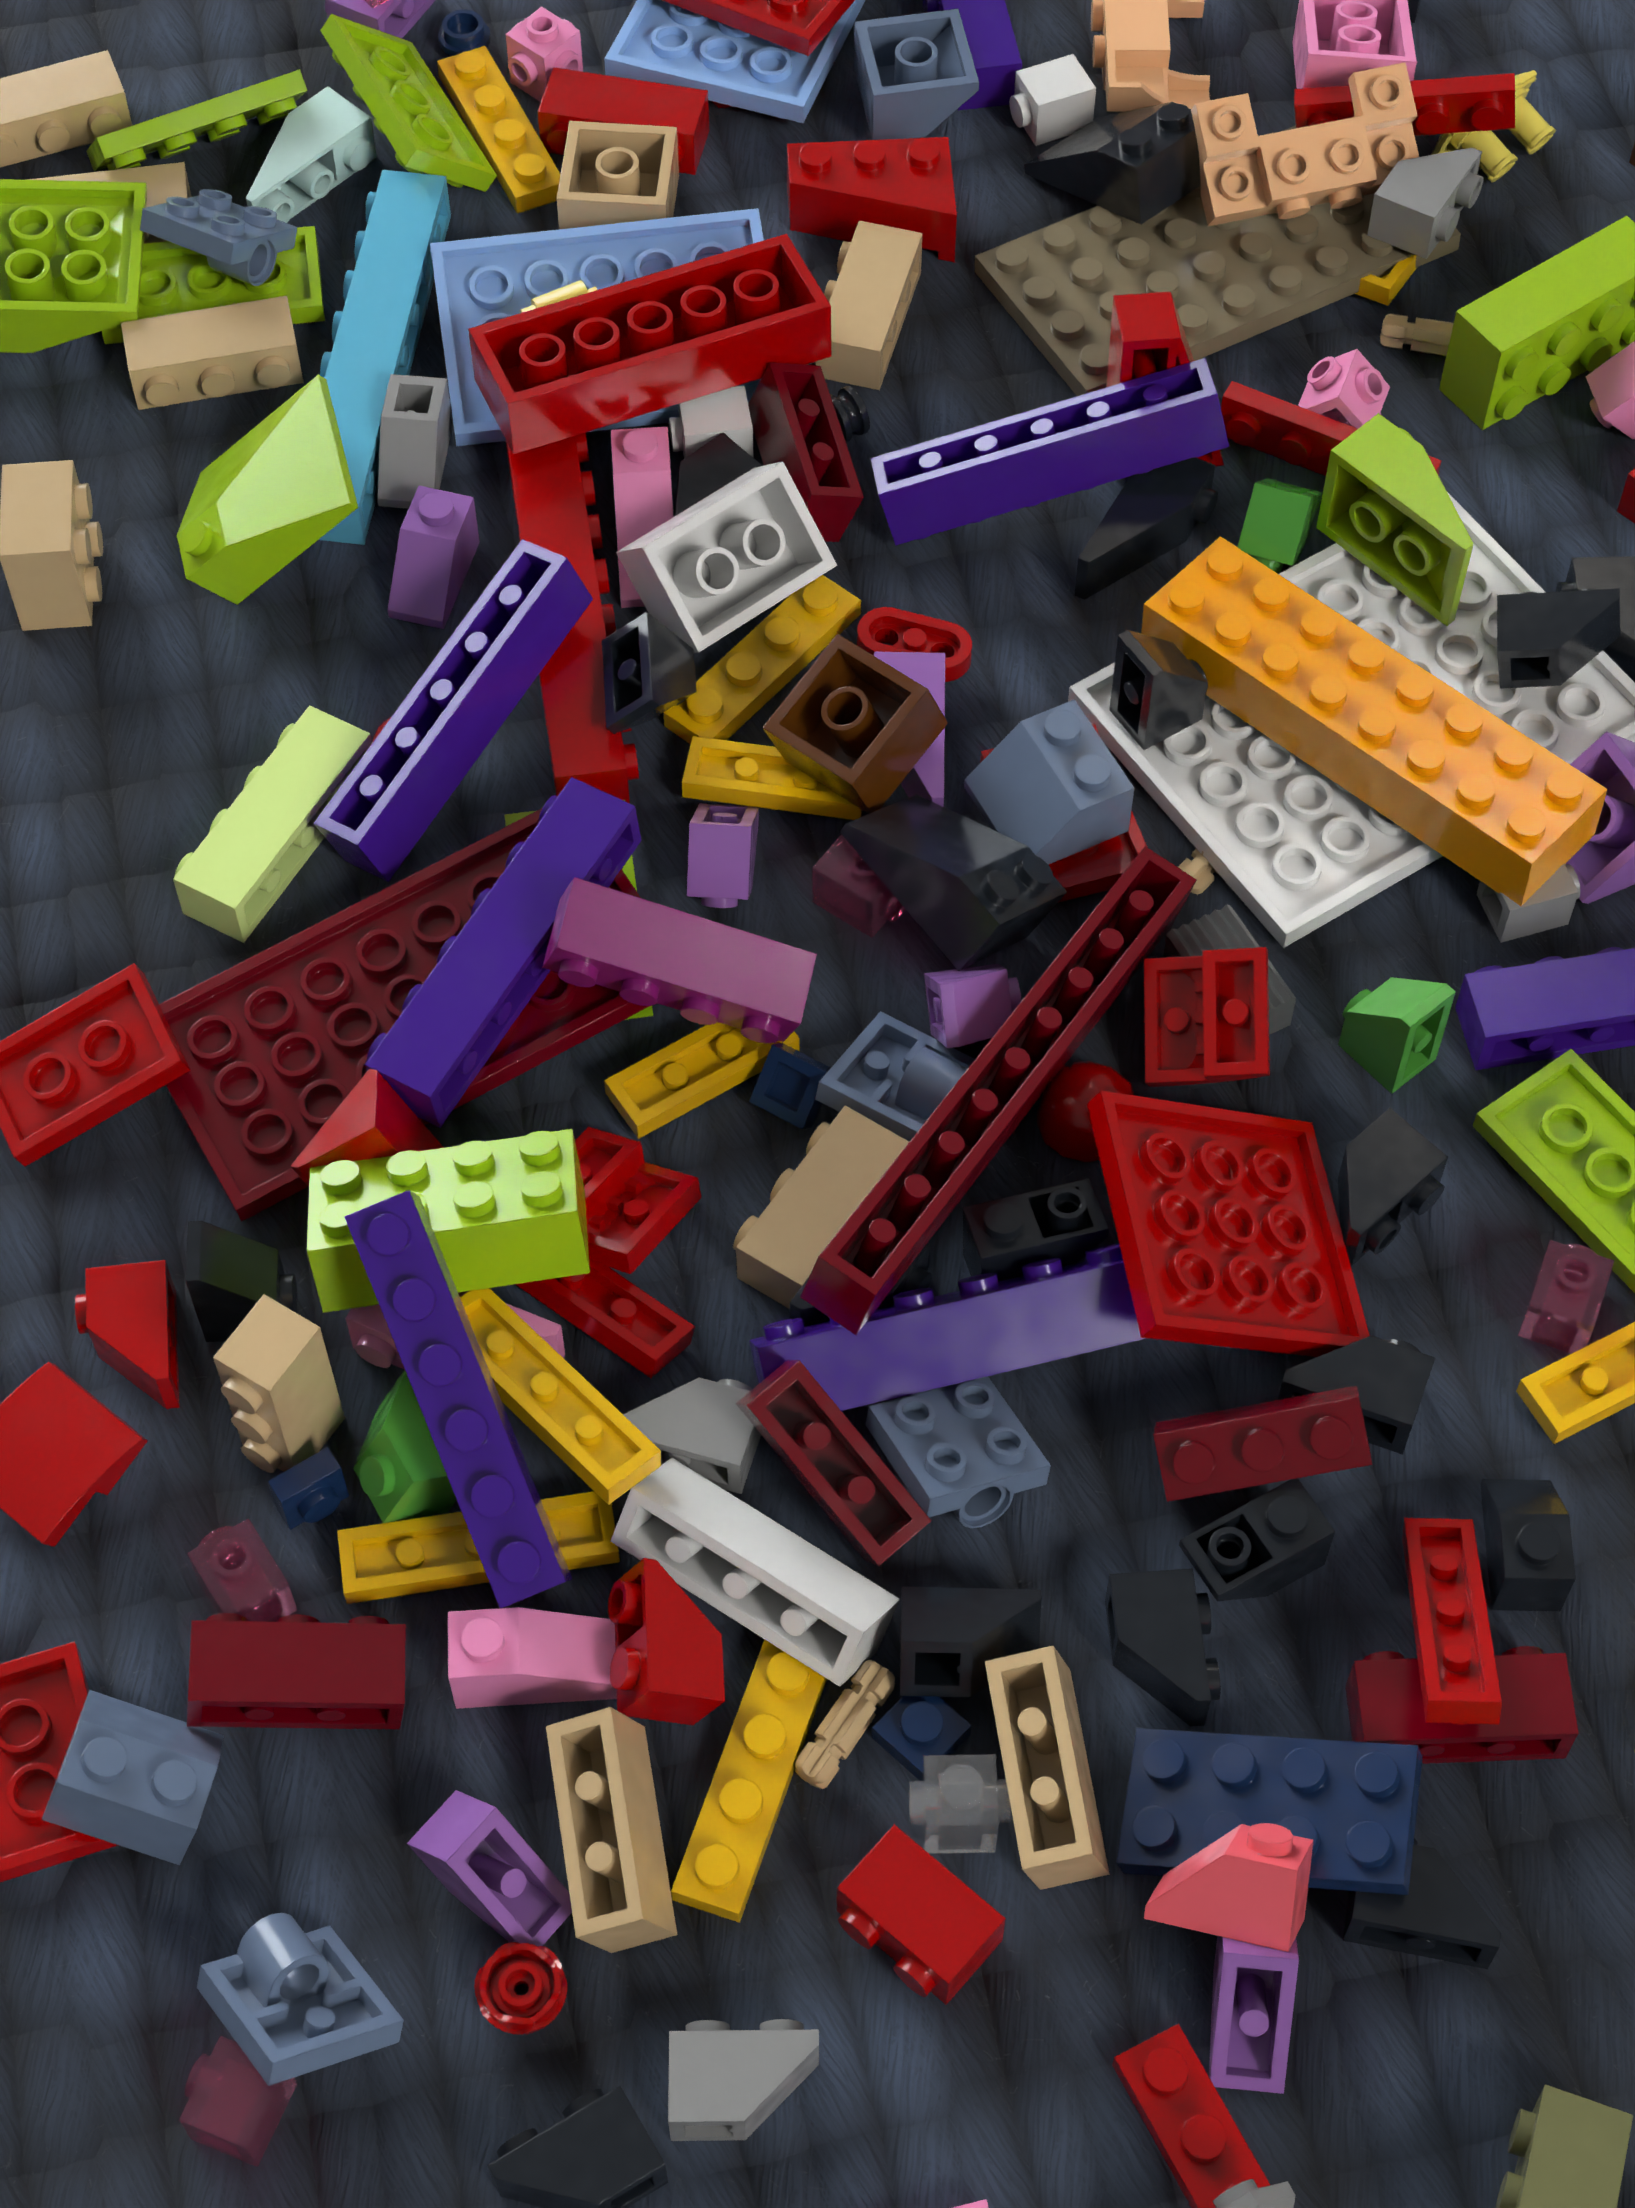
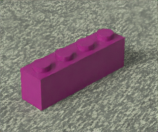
[542,877,817,1043]

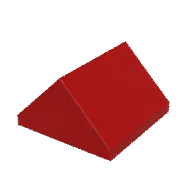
[290,1069,444,1187]

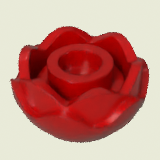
[474,1942,567,2035]

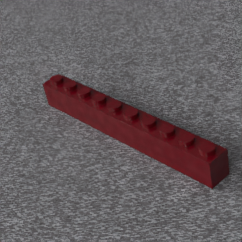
[800,846,1197,1335]

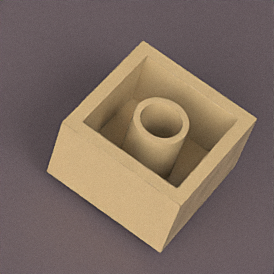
[556,121,679,229]
[0,460,103,631]

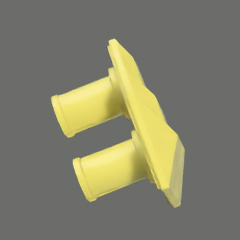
[1431,70,1556,183]

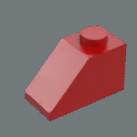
[75,1260,180,1409]

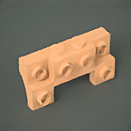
[1091,0,1210,112]
[1191,62,1419,226]

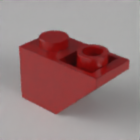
[608,1558,725,1725]

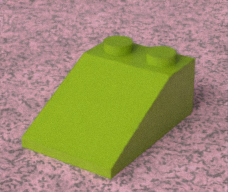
[1316,413,1474,626]

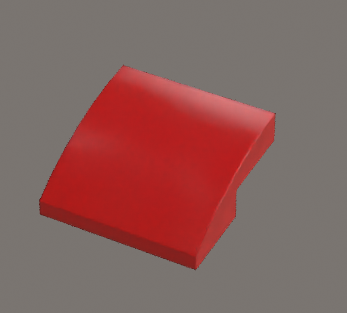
[1144,947,1270,1087]
[575,1127,702,1274]
[0,1362,148,1547]

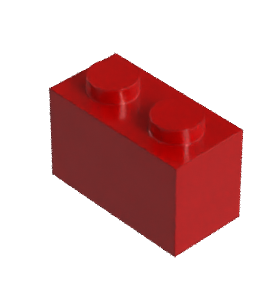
[837,1824,1006,2005]

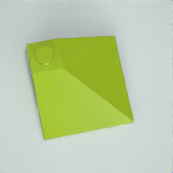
[0,179,147,353]
[177,374,358,605]

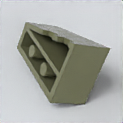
[1495,2084,1633,2208]

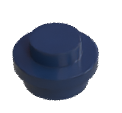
[438,9,490,56]

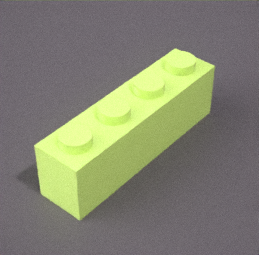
[173,705,372,943]

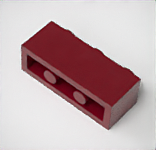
[748,362,864,542]
[736,1360,931,1566]
[1153,1386,1372,1502]
[187,1613,406,1730]
[1345,1646,1579,1764]

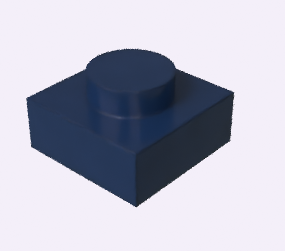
[749,1043,831,1129]
[268,1447,349,1530]
[871,1696,972,1784]

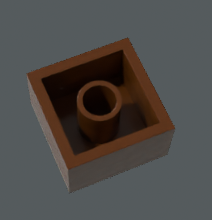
[762,634,948,814]

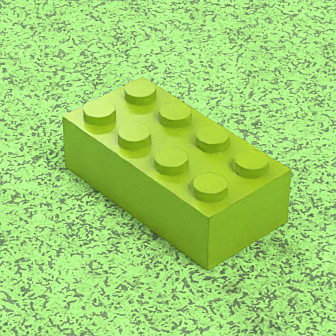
[1439,216,1635,431]
[307,1129,590,1313]

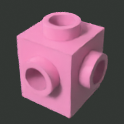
[505,7,583,102]
[1298,349,1390,429]

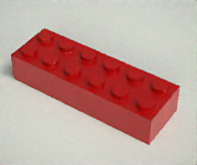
[468,234,832,454]

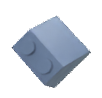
[854,9,979,140]
[964,699,1134,865]
[41,1690,224,1865]

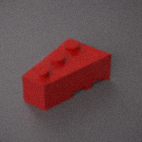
[787,137,957,263]
[1106,292,1224,466]

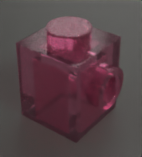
[812,834,905,938]
[1518,1240,1614,1354]
[187,1518,297,1622]
[179,2036,297,2167]

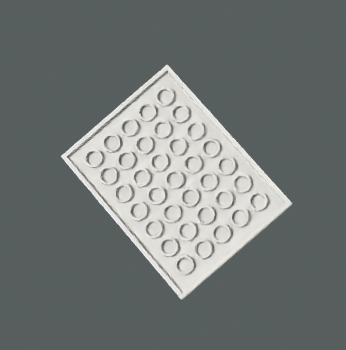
[1068,492,1635,948]

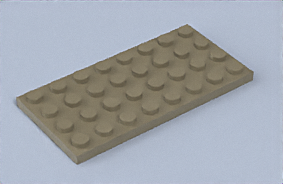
[975,125,1461,396]

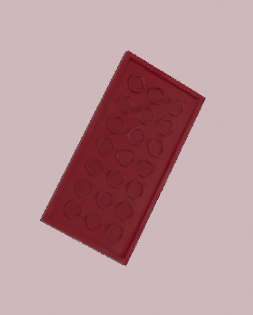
[159,808,649,1222]

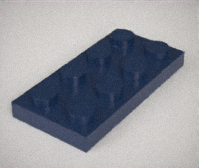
[1116,1728,1423,1895]

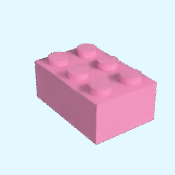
[1292,0,1417,89]

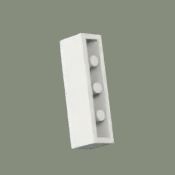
[610,1458,900,1687]

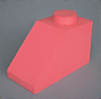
[1144,1823,1313,1952]

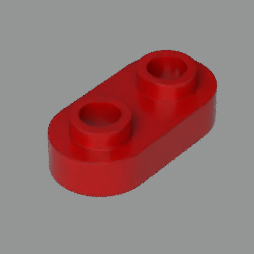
[857,607,972,682]

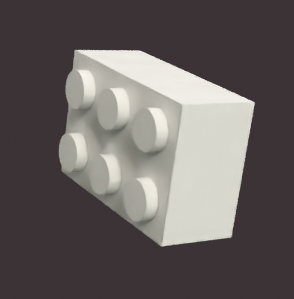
[616,461,837,653]

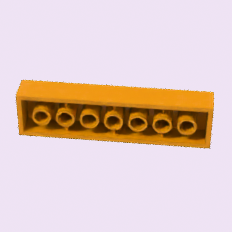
[1141,536,1608,906]

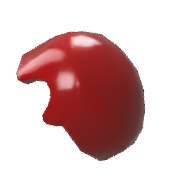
[1037,1061,1134,1162]

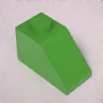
[1237,478,1323,573]
[1338,977,1456,1094]
[353,1370,457,1523]

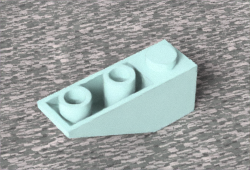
[246,86,377,223]

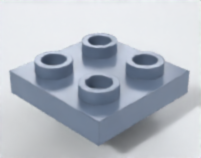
[140,189,297,286]
[815,1011,975,1142]
[865,1376,1051,1528]
[197,1913,404,2086]

